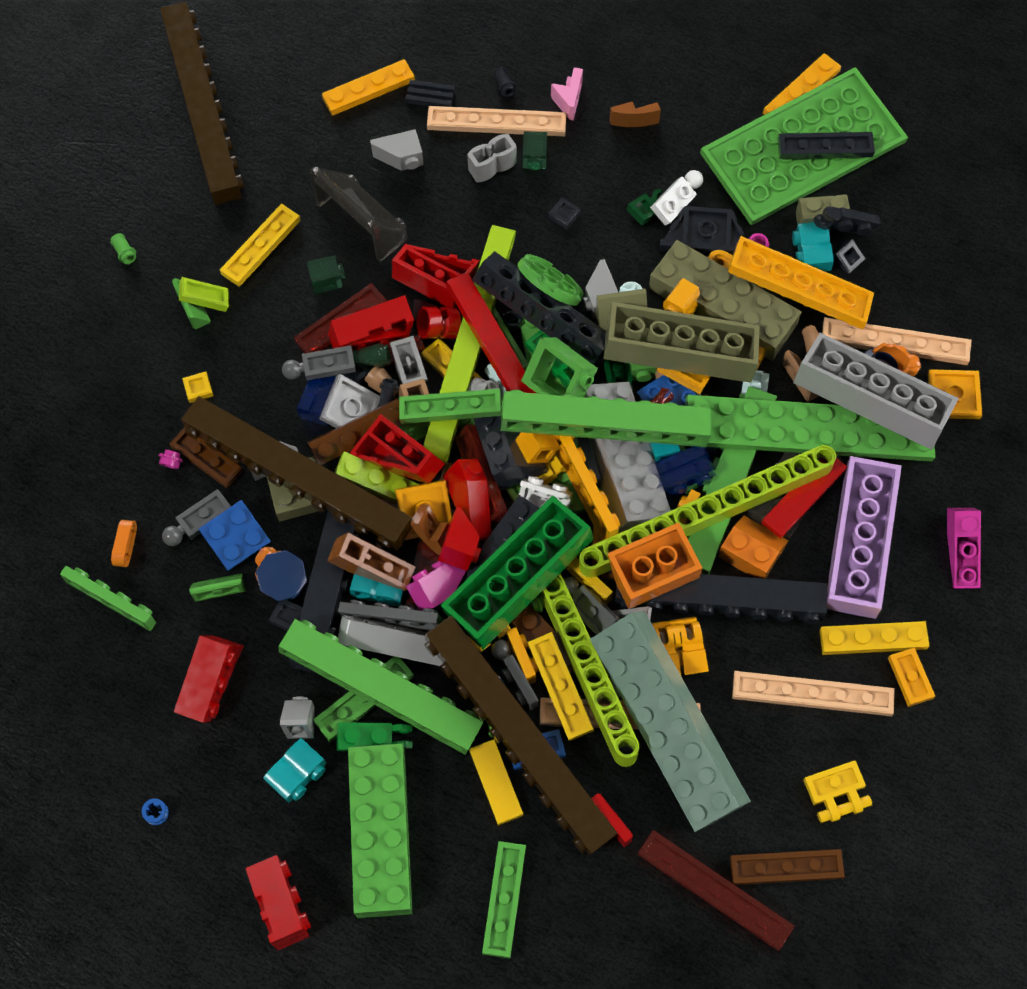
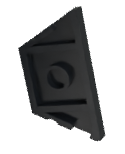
[659,206,744,255]

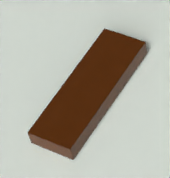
[170,427,244,489]

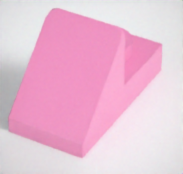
[551,68,583,120]

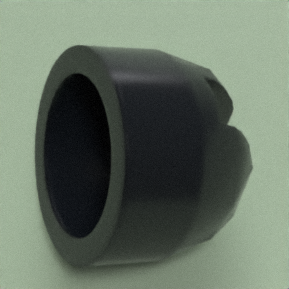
[503,311,522,332]

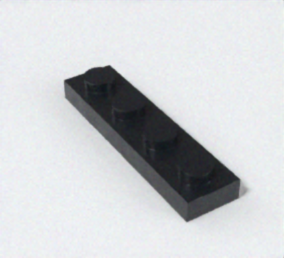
[777,132,875,159]

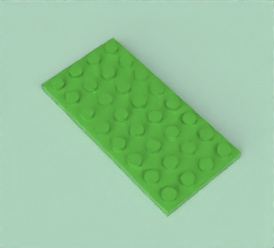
[700,67,908,226]

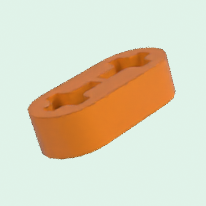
[111,519,137,567]

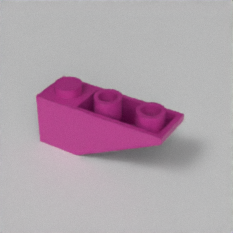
[947,507,981,588]
[406,561,466,611]

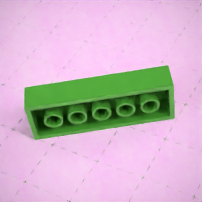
[348,744,412,918]

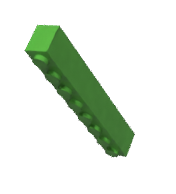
[687,386,777,575]
[501,390,711,447]
[279,619,483,755]

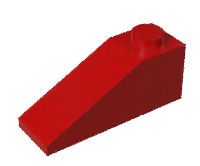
[443,459,492,541]

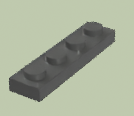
[338,600,444,631]

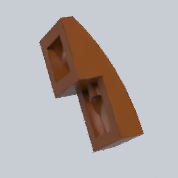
[610,102,661,127]
[410,504,449,555]

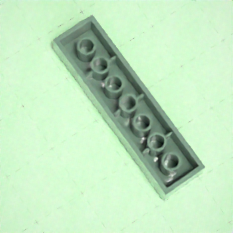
[590,611,751,832]

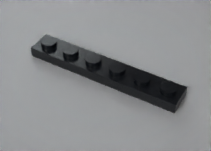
[436,495,539,620]

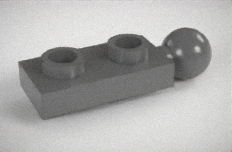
[282,346,356,380]
[162,489,231,546]
[563,576,620,635]
[491,639,538,711]

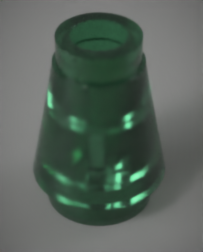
[353,343,391,367]

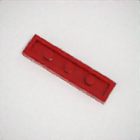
[761,458,847,539]

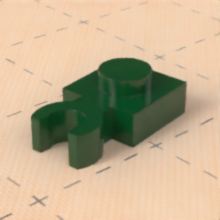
[626,189,662,226]

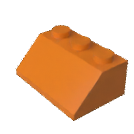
[607,522,703,609]

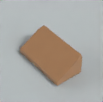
[782,350,819,401]

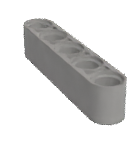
[338,615,443,666]

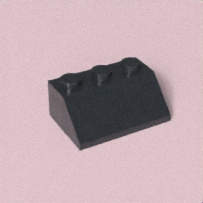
[473,408,548,491]

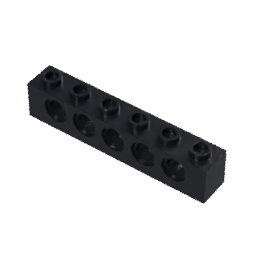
[472,251,606,365]

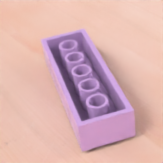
[827,456,901,619]

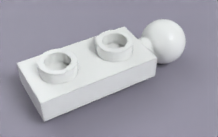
[650,170,703,225]

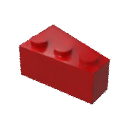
[392,244,480,307]
[328,295,414,355]
[349,414,445,484]
[174,636,244,723]
[246,855,311,950]

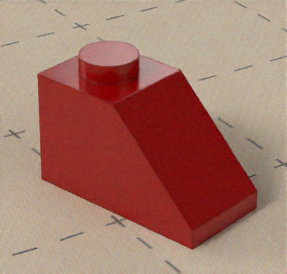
[438,507,481,571]

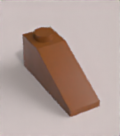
[327,533,415,591]

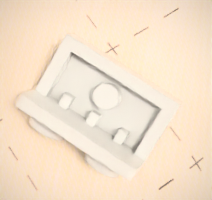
[519,476,573,508]

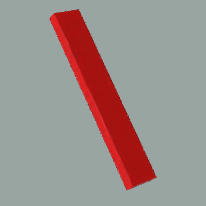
[445,272,536,394]

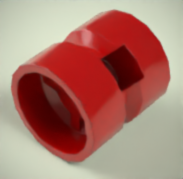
[416,307,461,339]

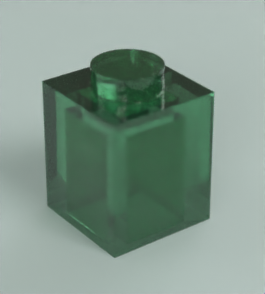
[523,131,547,170]
[307,255,345,294]

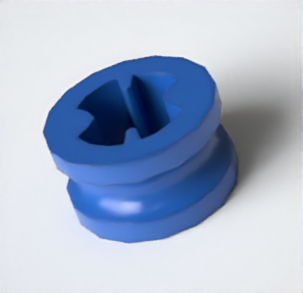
[142,799,169,825]

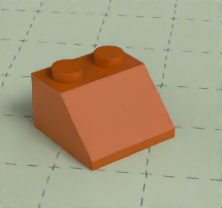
[718,515,788,579]

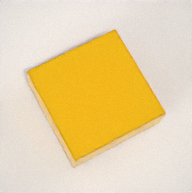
[182,372,213,403]

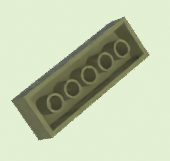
[649,240,801,361]
[603,302,760,383]

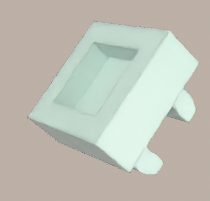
[741,370,769,394]

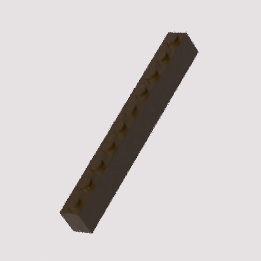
[160,2,244,205]
[181,396,413,551]
[424,616,617,856]

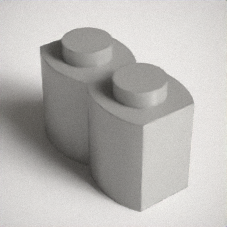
[467,134,517,182]

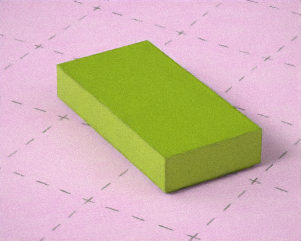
[179,277,229,312]

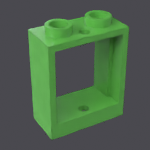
[521,337,598,398]

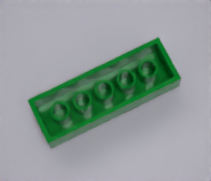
[441,495,594,650]

